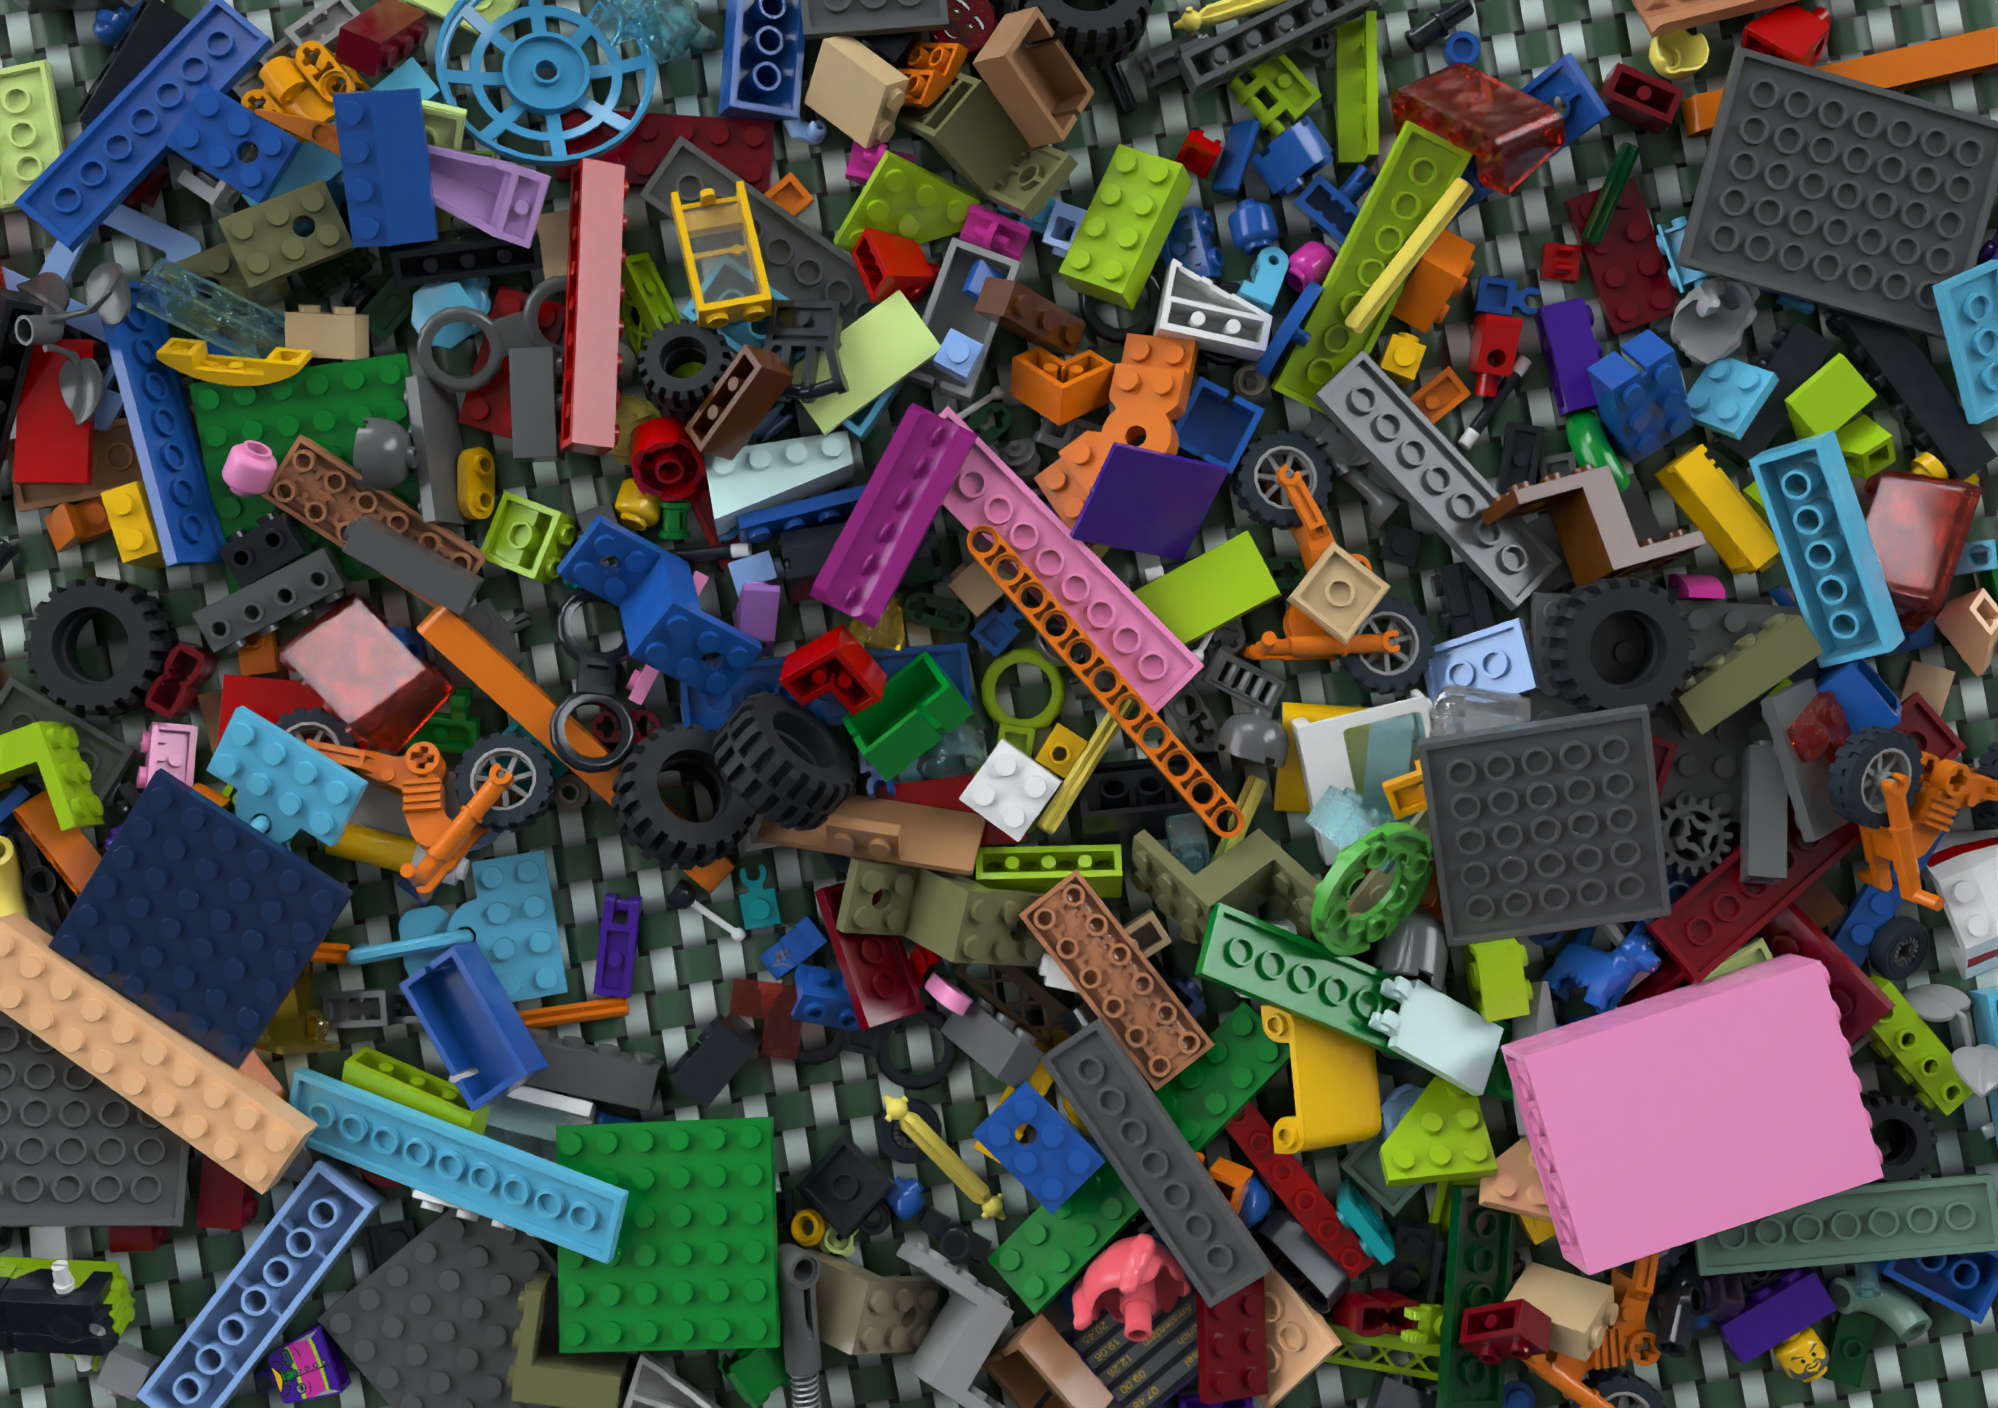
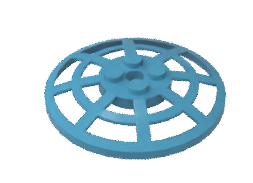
[435,0,656,166]

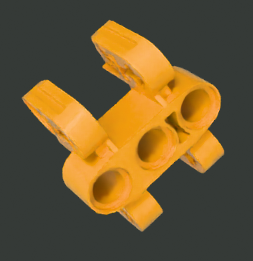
[241,40,371,144]

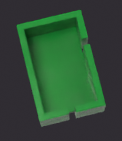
[841,650,974,782]

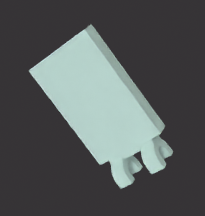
[1368,976,1504,1096]

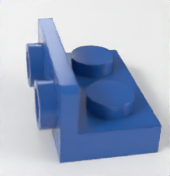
[1162,206,1224,280]

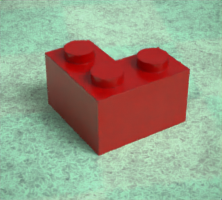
[779,624,887,716]

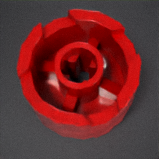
[628,415,706,502]

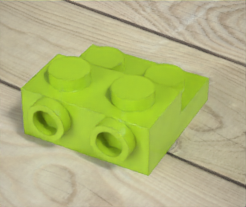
[481,490,577,586]

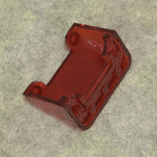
[1863,468,1982,633]

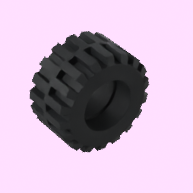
[638,319,733,421]
[1860,1090,1938,1184]

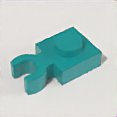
[739,864,782,930]

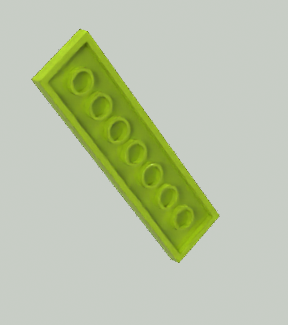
[1271,121,1473,415]

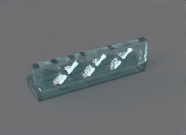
[135,257,285,359]

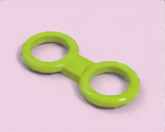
[972,648,1066,834]

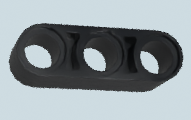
[1252,1209,1351,1313]

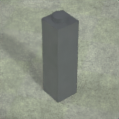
[342,515,485,616]
[1740,740,1788,885]

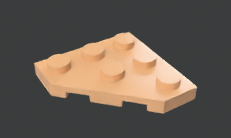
[1479,1135,1553,1223]
[1255,1268,1342,1408]

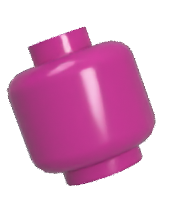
[1285,241,1337,294]

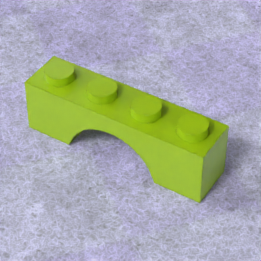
[1742,414,1896,534]

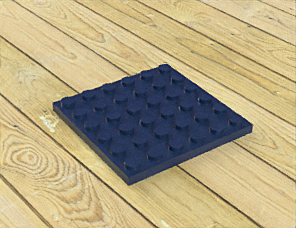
[48,768,354,1069]

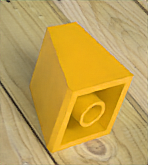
[100,481,166,570]

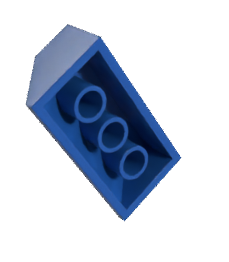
[718,0,805,121]
[332,88,439,248]

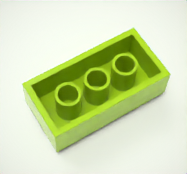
[1059,144,1193,311]

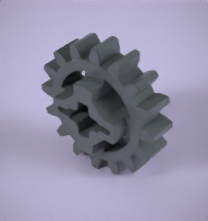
[1660,796,1733,876]

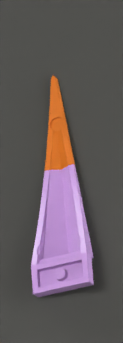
[254,109,551,249]

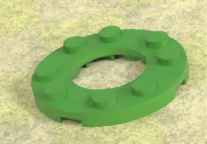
[1311,822,1434,956]

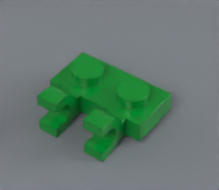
[405,683,480,754]

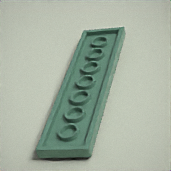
[1694,1173,1998,1276]

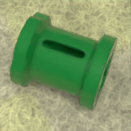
[659,499,691,539]

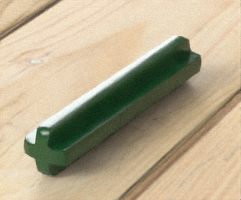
[1581,142,1640,246]

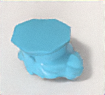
[411,276,491,349]

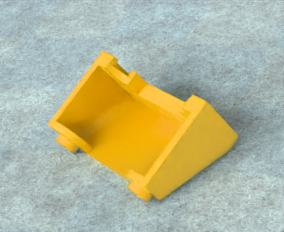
[1261,1004,1382,1154]

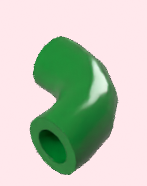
[1566,410,1631,494]

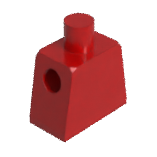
[1741,3,1831,67]
[851,227,941,303]
[1467,313,1523,398]

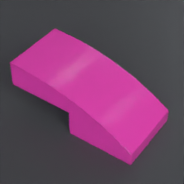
[1668,573,1726,601]

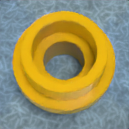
[791,1209,827,1246]

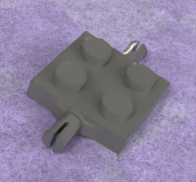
[421,598,533,689]

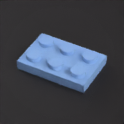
[1424,618,1541,721]

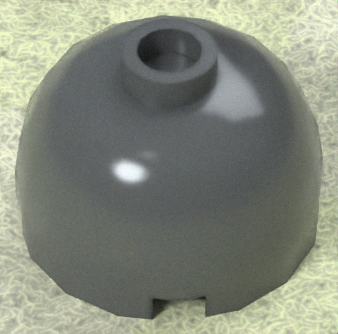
[353,417,418,491]
[1214,707,1289,768]

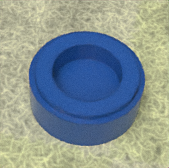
[1443,31,1481,70]

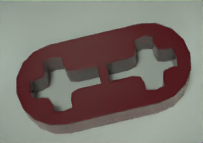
[591,710,662,743]

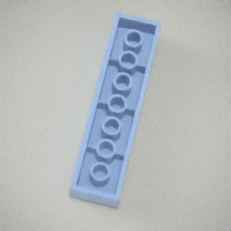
[136,1155,386,1408]

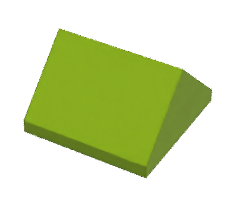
[1784,353,1877,441]

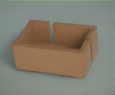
[972,6,1095,148]
[982,1313,1114,1408]

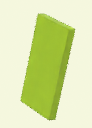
[1132,530,1282,646]

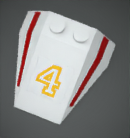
[1920,829,1998,980]

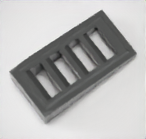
[1201,648,1286,712]

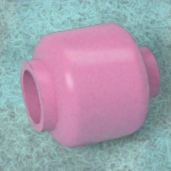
[222,440,277,497]

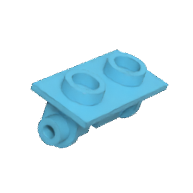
[1656,216,1710,293]

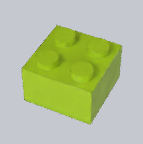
[1461,938,1533,1022]

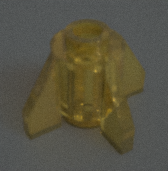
[848,598,906,652]

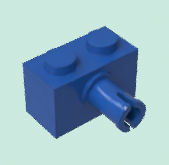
[1293,164,1376,248]

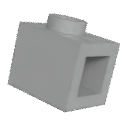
[95,1341,163,1401]

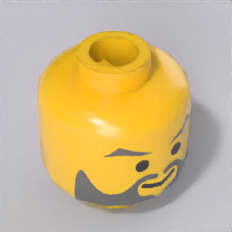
[1773,1327,1830,1383]

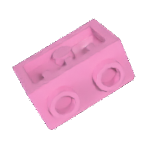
[136,721,198,793]

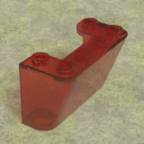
[1390,62,1566,196]
[277,592,456,754]

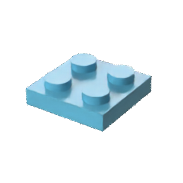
[1684,357,1779,440]

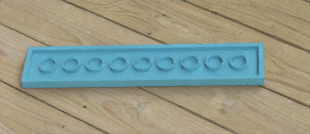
[288,1067,629,1264]

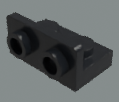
[1387,1219,1448,1305]

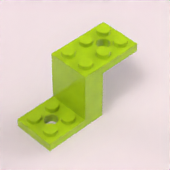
[0,721,104,831]

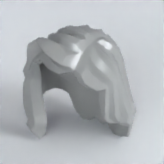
[1670,277,1760,365]

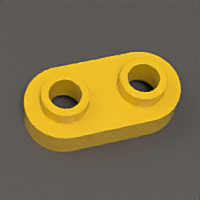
[457,447,495,520]

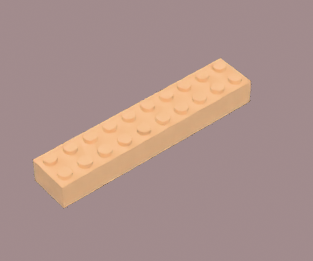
[0,912,318,1195]

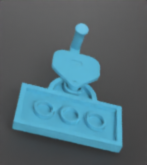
[1932,259,1998,424]
[206,706,369,852]
[346,850,568,1002]

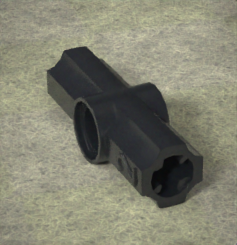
[13,830,74,937]
[1654,1244,1707,1357]

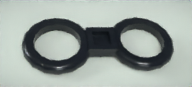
[1079,272,1248,366]
[549,588,636,773]
[769,983,959,1090]

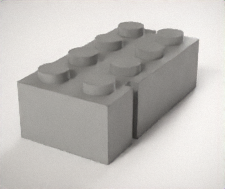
[904,237,1021,405]

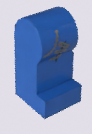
[759,916,831,981]

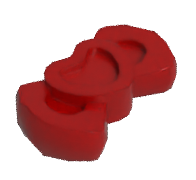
[909,943,942,988]

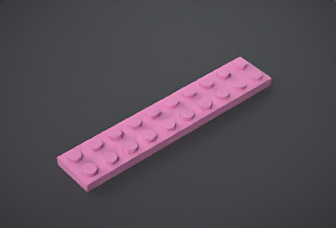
[938,406,1205,713]

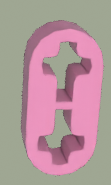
[924,971,973,1016]

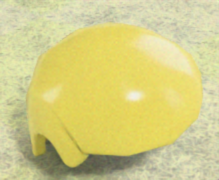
[1648,29,1710,80]

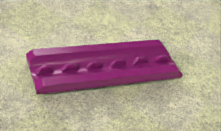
[810,403,978,629]

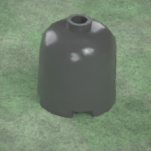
[1373,908,1449,993]

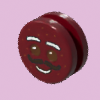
[931,0,996,62]

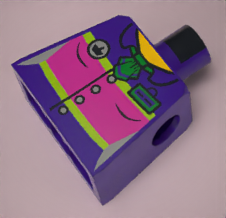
[255,1323,352,1404]

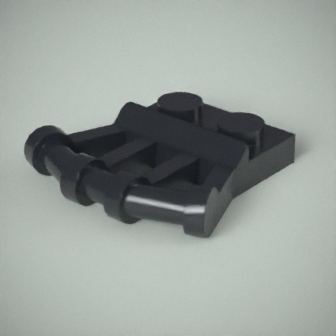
[763,300,849,403]

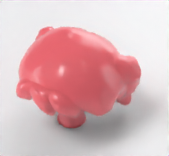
[1072,1233,1192,1342]

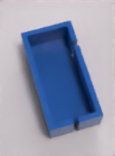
[399,941,549,1111]

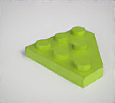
[833,150,981,254]
[1379,1075,1498,1187]

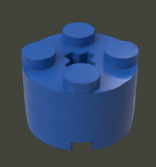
[1249,115,1334,198]

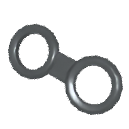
[416,275,567,393]

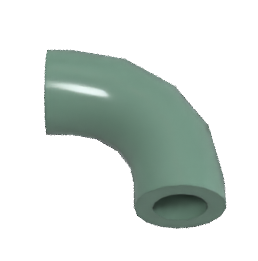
[1829,1276,1932,1342]

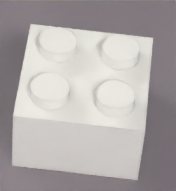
[959,739,1063,842]

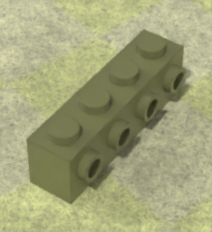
[1670,613,1823,735]

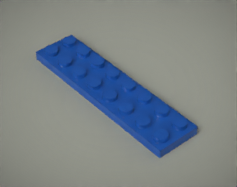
[14,0,274,253]
[101,280,226,567]
[680,641,972,732]

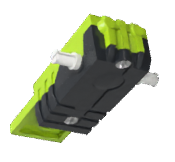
[0,1256,135,1372]

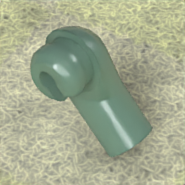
[681,0,718,50]

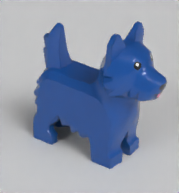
[1542,920,1662,1014]

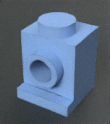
[1042,200,1088,259]
[728,550,786,598]

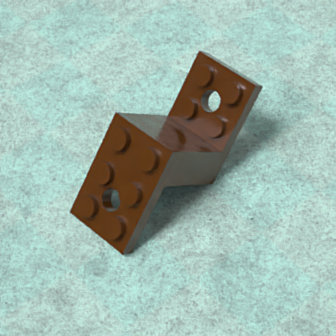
[1481,464,1706,587]

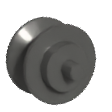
[1001,439,1041,478]

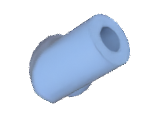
[782,115,827,145]

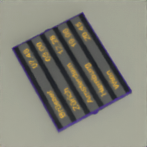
[1067,1285,1199,1408]

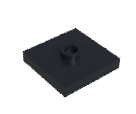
[796,1134,897,1240]

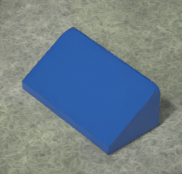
[1211,120,1260,199]

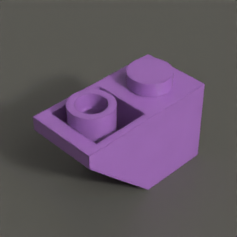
[734,581,780,656]

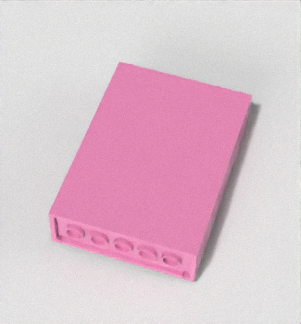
[1501,953,1884,1275]

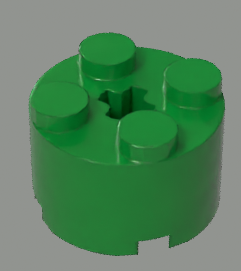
[718,1326,794,1408]

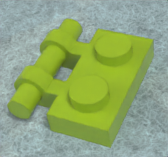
[1228,54,1322,138]

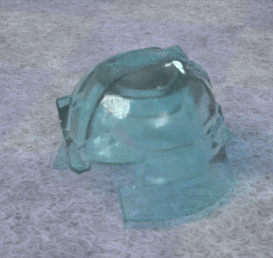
[916,721,986,779]

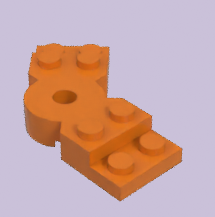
[1033,333,1199,531]

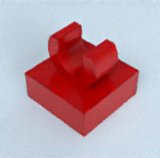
[1175,129,1223,179]
[1539,242,1581,284]

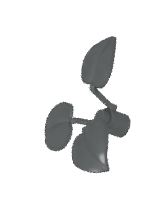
[15,262,131,425]

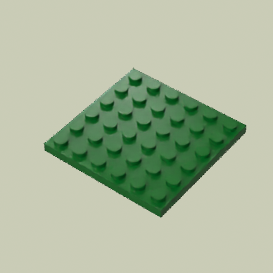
[189,353,420,594]
[555,1116,781,1353]

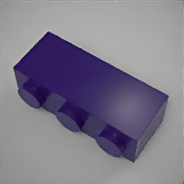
[1534,297,1603,417]
[1712,1267,1837,1365]

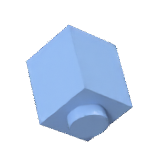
[933,328,984,384]

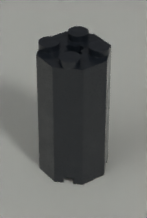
[781,521,944,608]

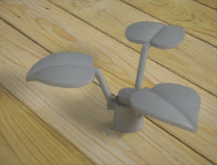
[1902,984,1998,1099]

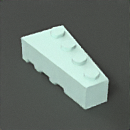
[703,430,854,536]

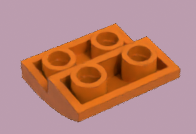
[897,42,969,107]

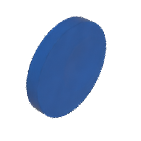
[1255,281,1324,379]

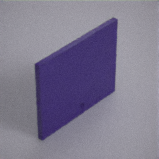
[1070,442,1229,560]

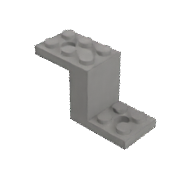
[896,1242,1014,1408]

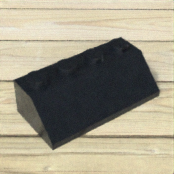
[1078,751,1228,845]

